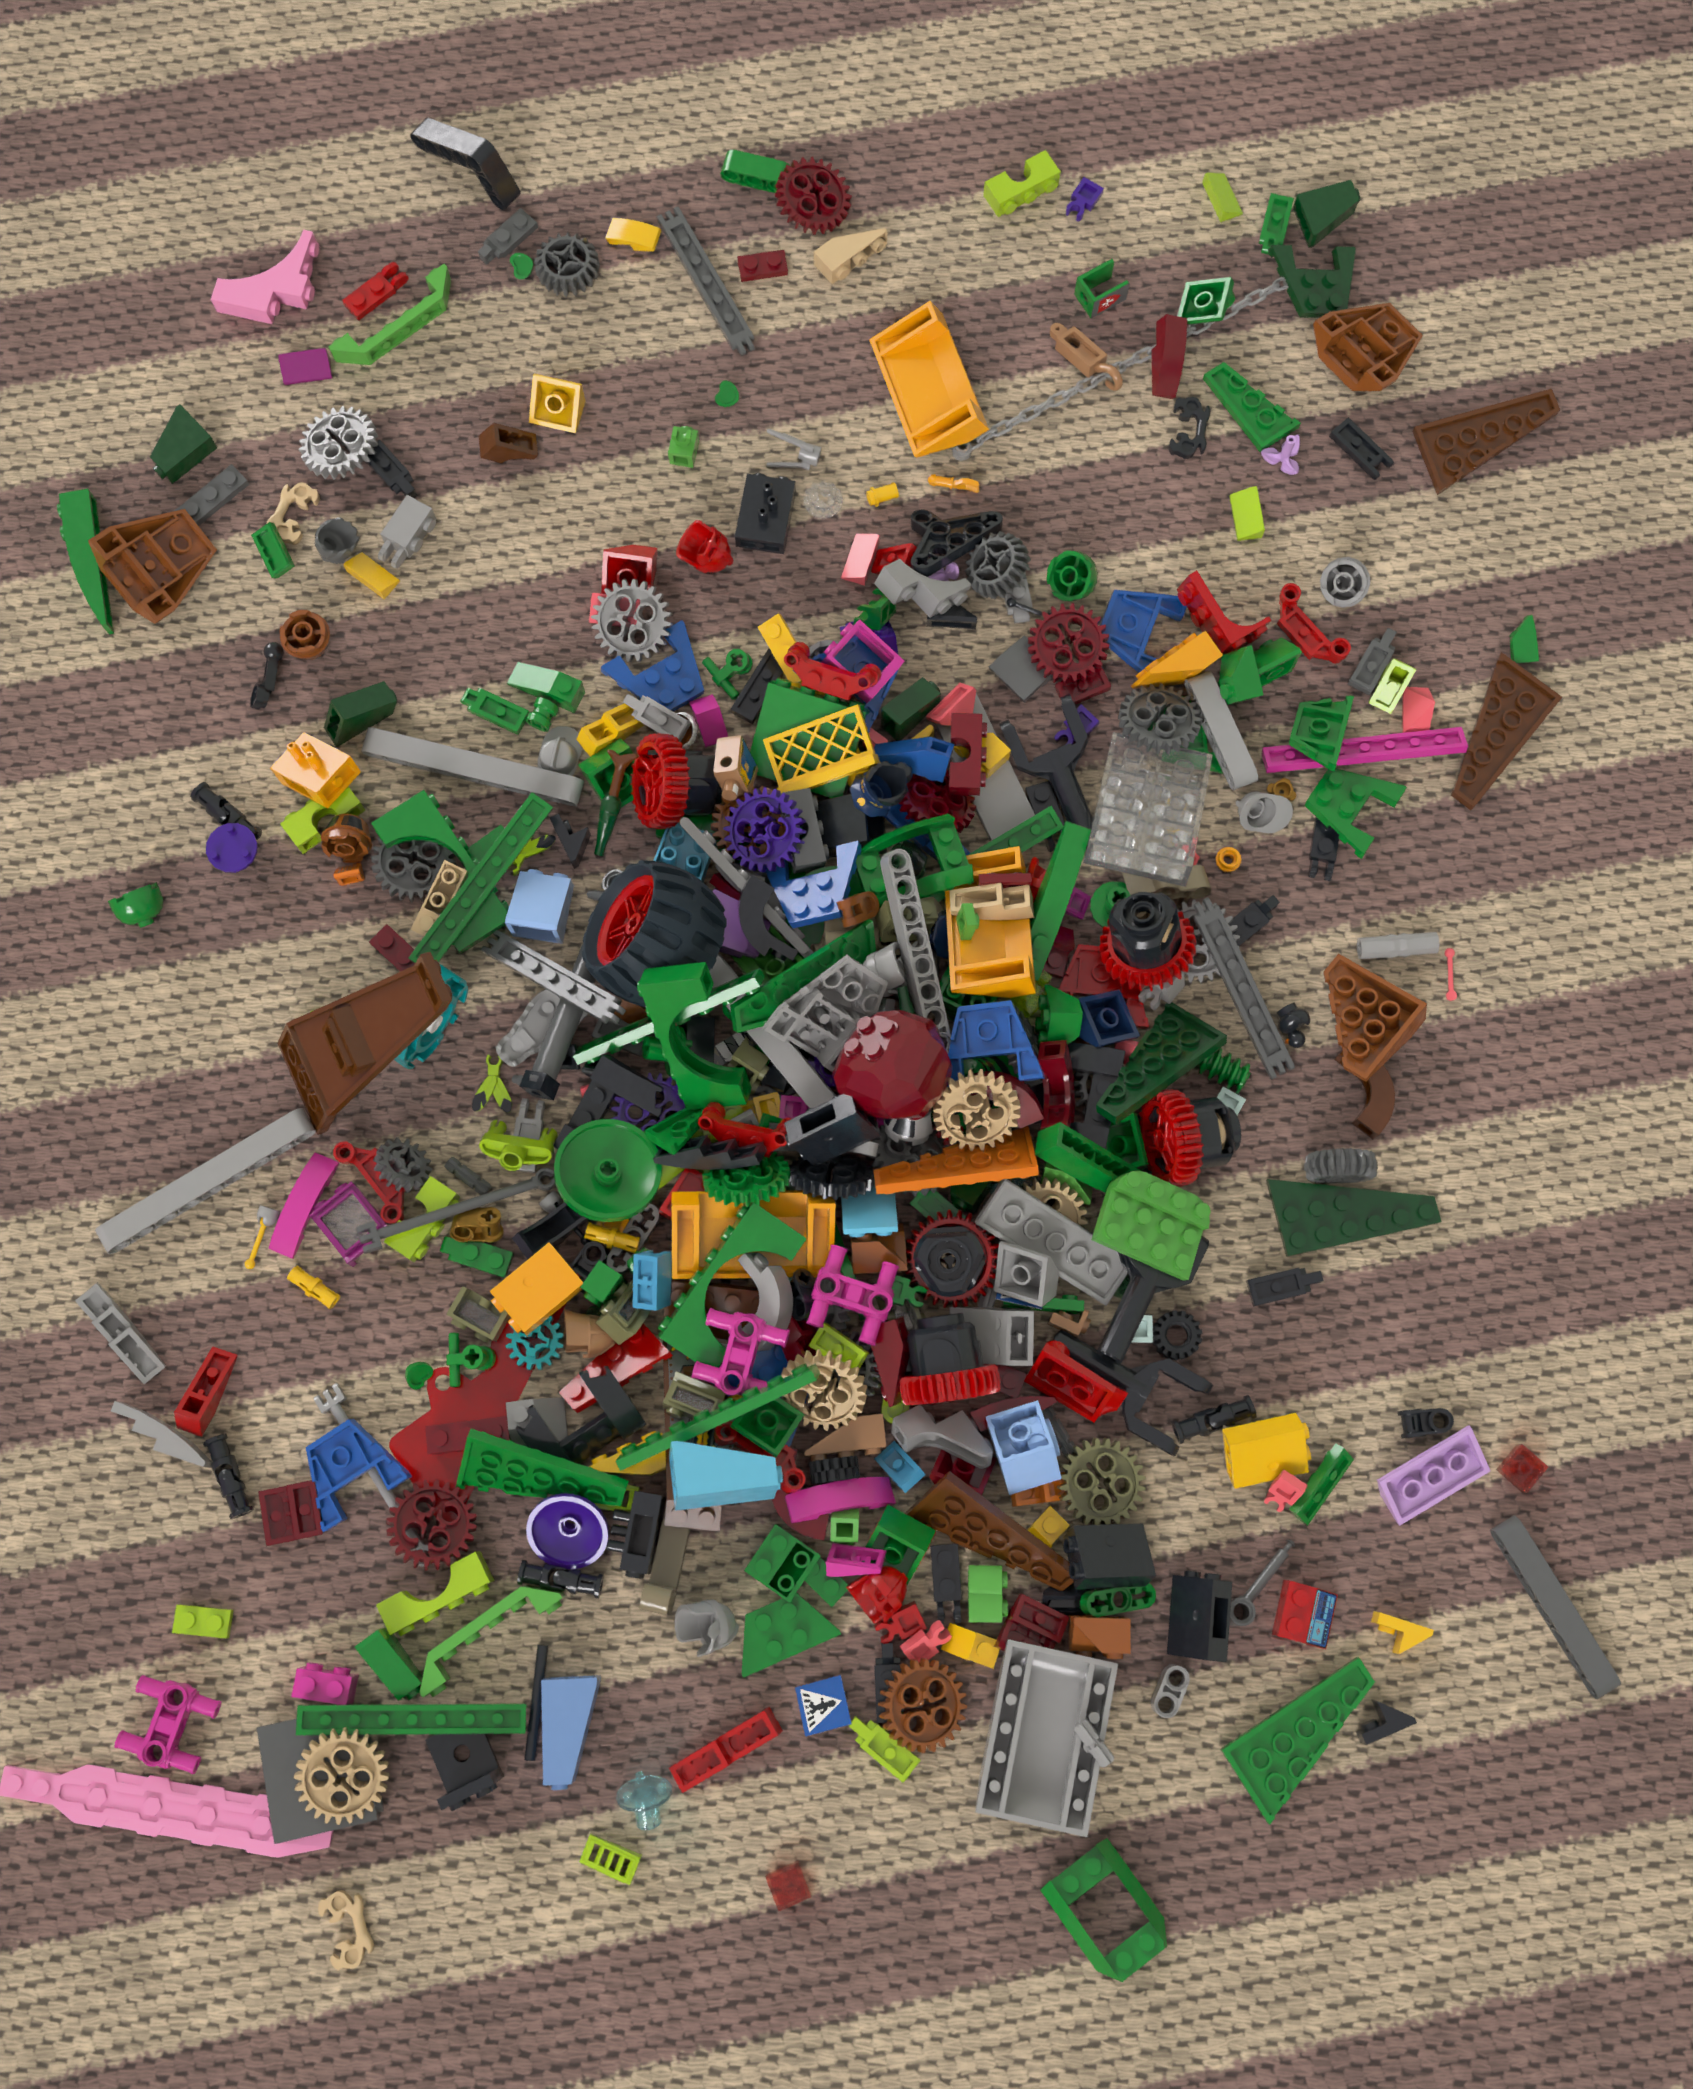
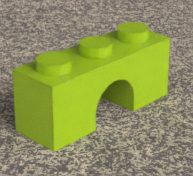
[983,150,1061,217]
[280,786,366,854]
[384,1176,460,1262]

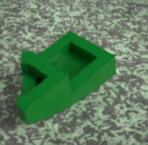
[1509,615,1539,663]

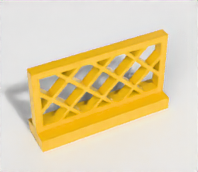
[763,704,880,793]

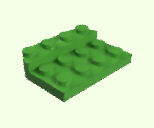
[1091,1171,1211,1281]

